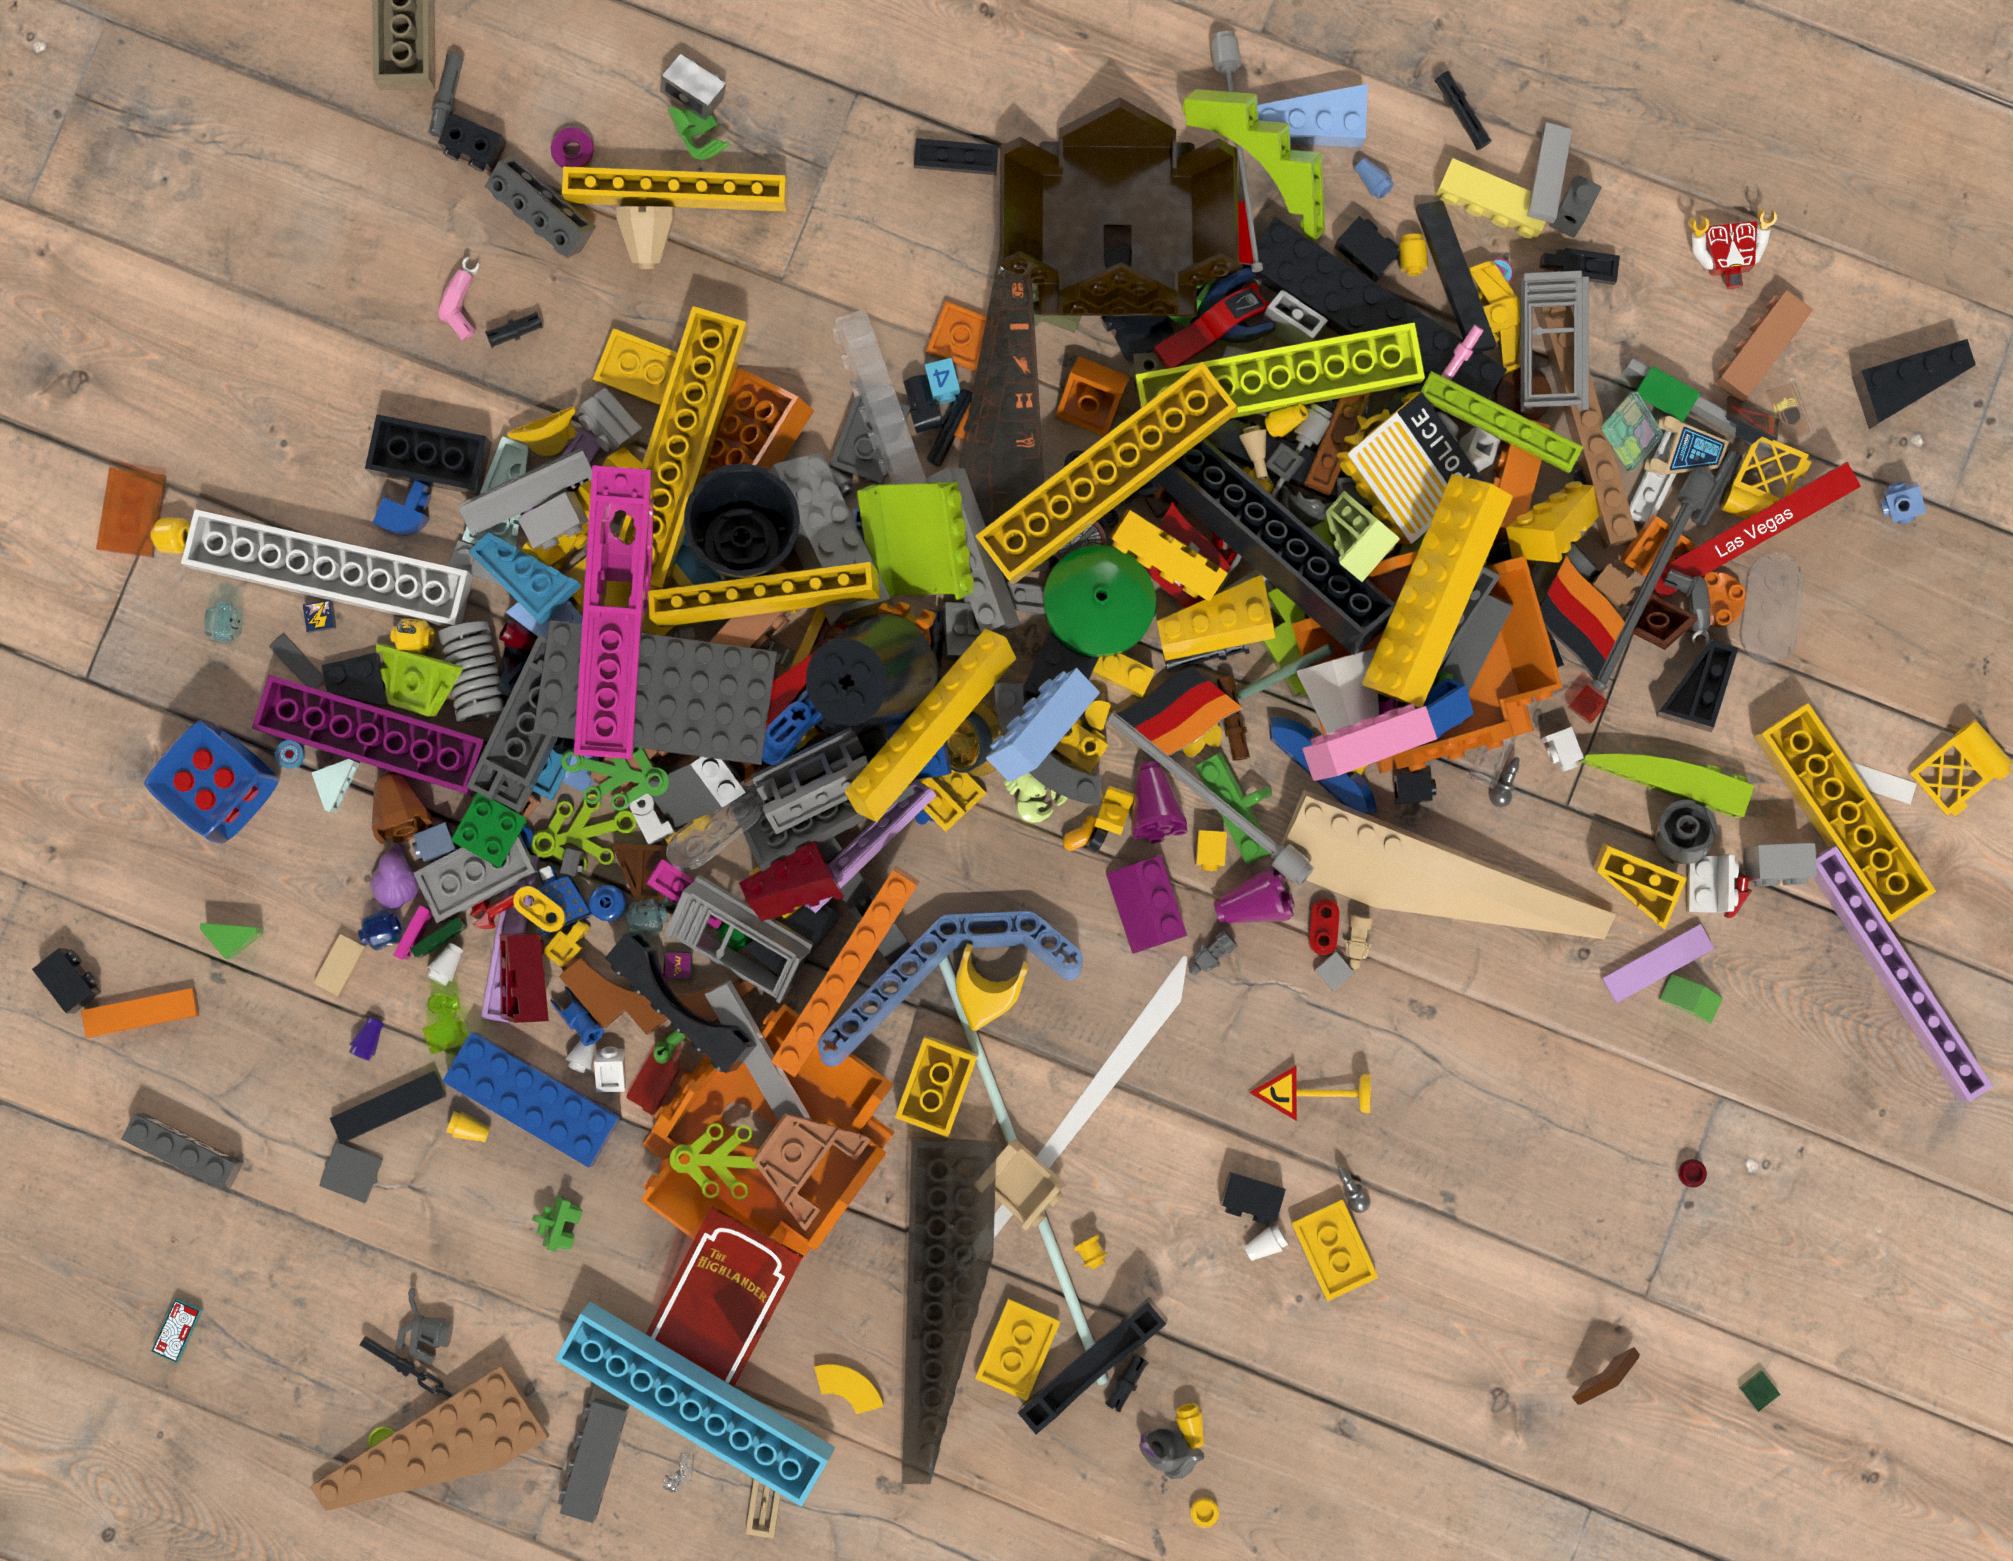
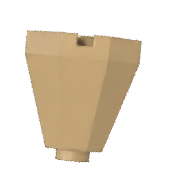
[616,206,675,269]

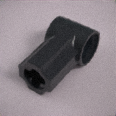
[903,375,943,434]

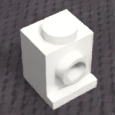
[1541,727,1584,772]

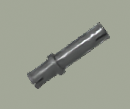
[428,53,464,138]

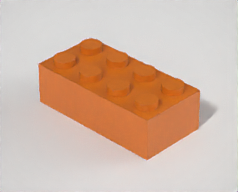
[1490,420,1551,541]

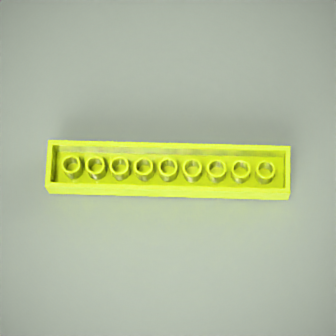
[1136,323,1425,419]

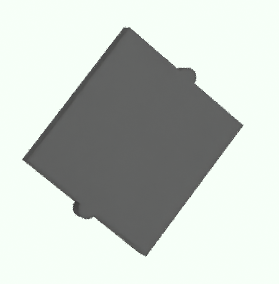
[319,1142,383,1203]

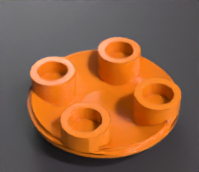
[1689,572,1746,627]

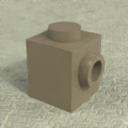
[1128,352,1166,387]

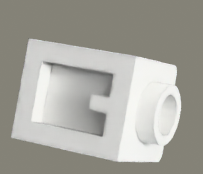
[594,1046,626,1092]

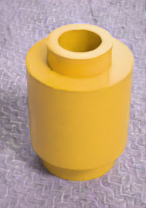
[1399,234,1428,277]

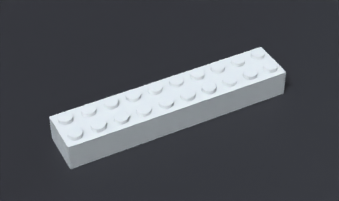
[181,509,473,627]

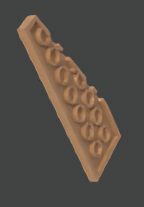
[310,1364,549,1511]

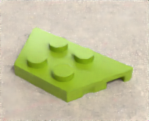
[376,644,463,716]

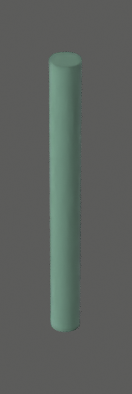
[1237,643,1335,700]

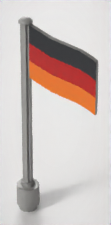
[1106,667,1314,885]

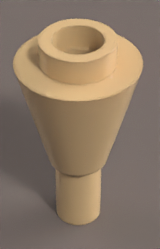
[1239,425,1268,479]

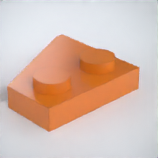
[1620,514,1695,577]

